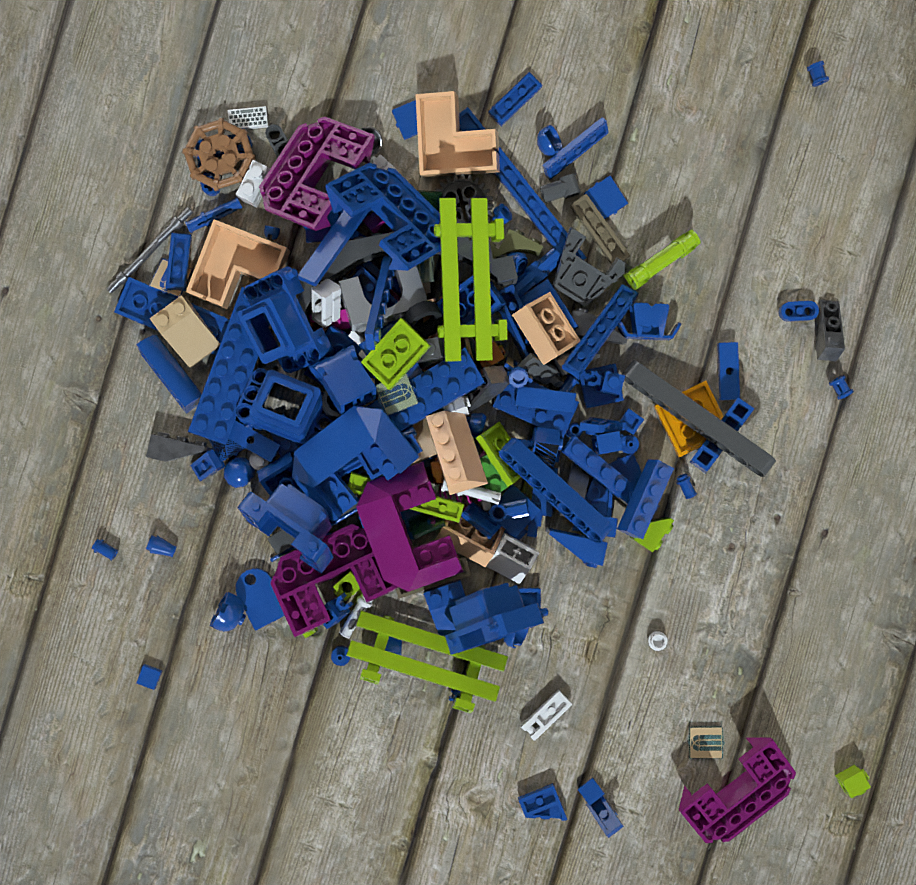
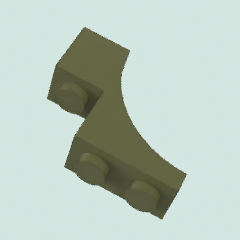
[489,229,544,259]

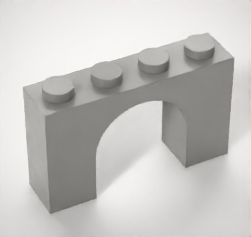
[339,266,428,332]

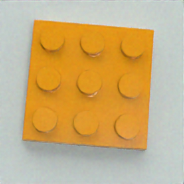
[653,381,724,457]

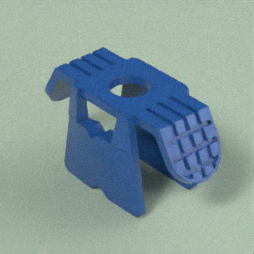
[617,303,682,340]

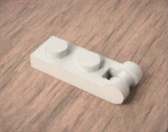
[520,689,572,740]

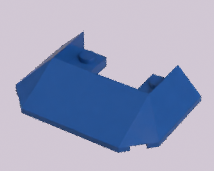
[325,163,441,271]
[292,405,420,523]

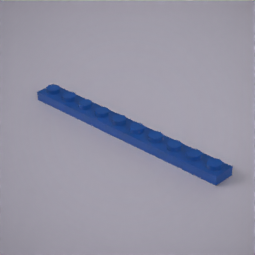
[459,107,587,260]

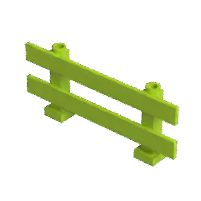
[434,198,507,362]
[346,611,508,714]

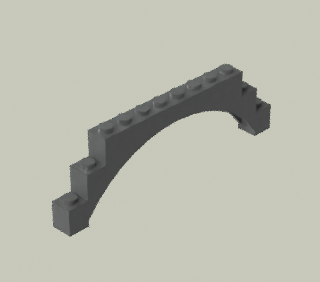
[297,218,518,317]

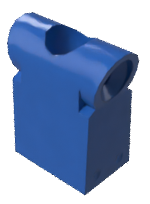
[309,345,376,415]

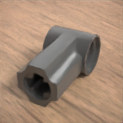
[540,174,581,203]

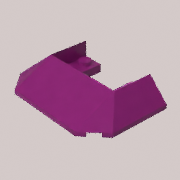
[259,117,375,231]
[356,462,464,592]
[270,524,399,637]
[679,737,796,843]

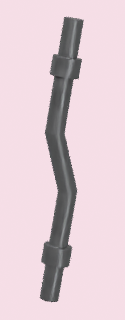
[106,207,194,293]

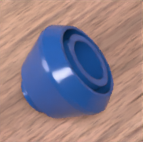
[506,252,528,276]
[466,413,486,438]

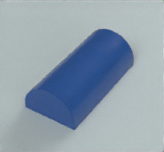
[136,335,202,414]

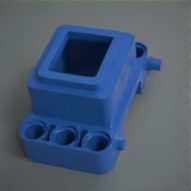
[238,266,332,373]
[235,368,339,447]
[237,483,334,573]
[445,583,548,655]

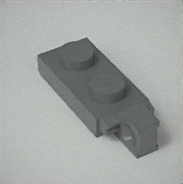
[517,353,564,388]

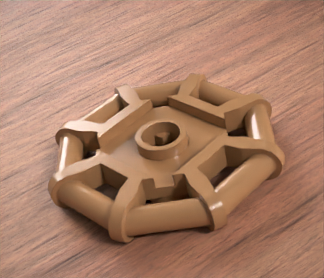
[182,118,256,191]

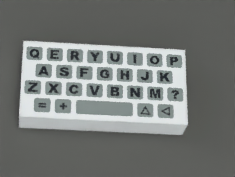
[228,106,269,130]

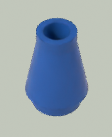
[146,535,177,557]

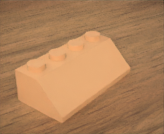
[426,411,488,495]

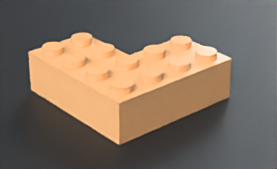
[416,91,500,178]
[186,219,290,309]

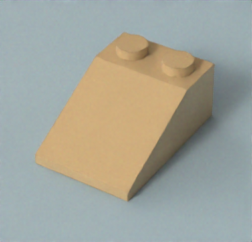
[150,295,220,368]

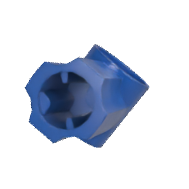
[489,499,529,522]

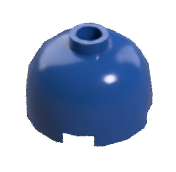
[209,592,246,632]

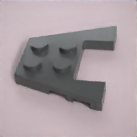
[553,227,632,306]

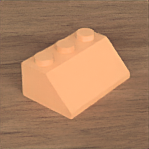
[512,292,580,365]
[435,506,505,567]

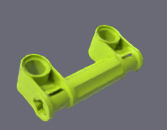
[623,229,701,290]

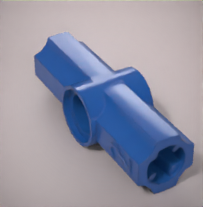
[509,248,561,298]

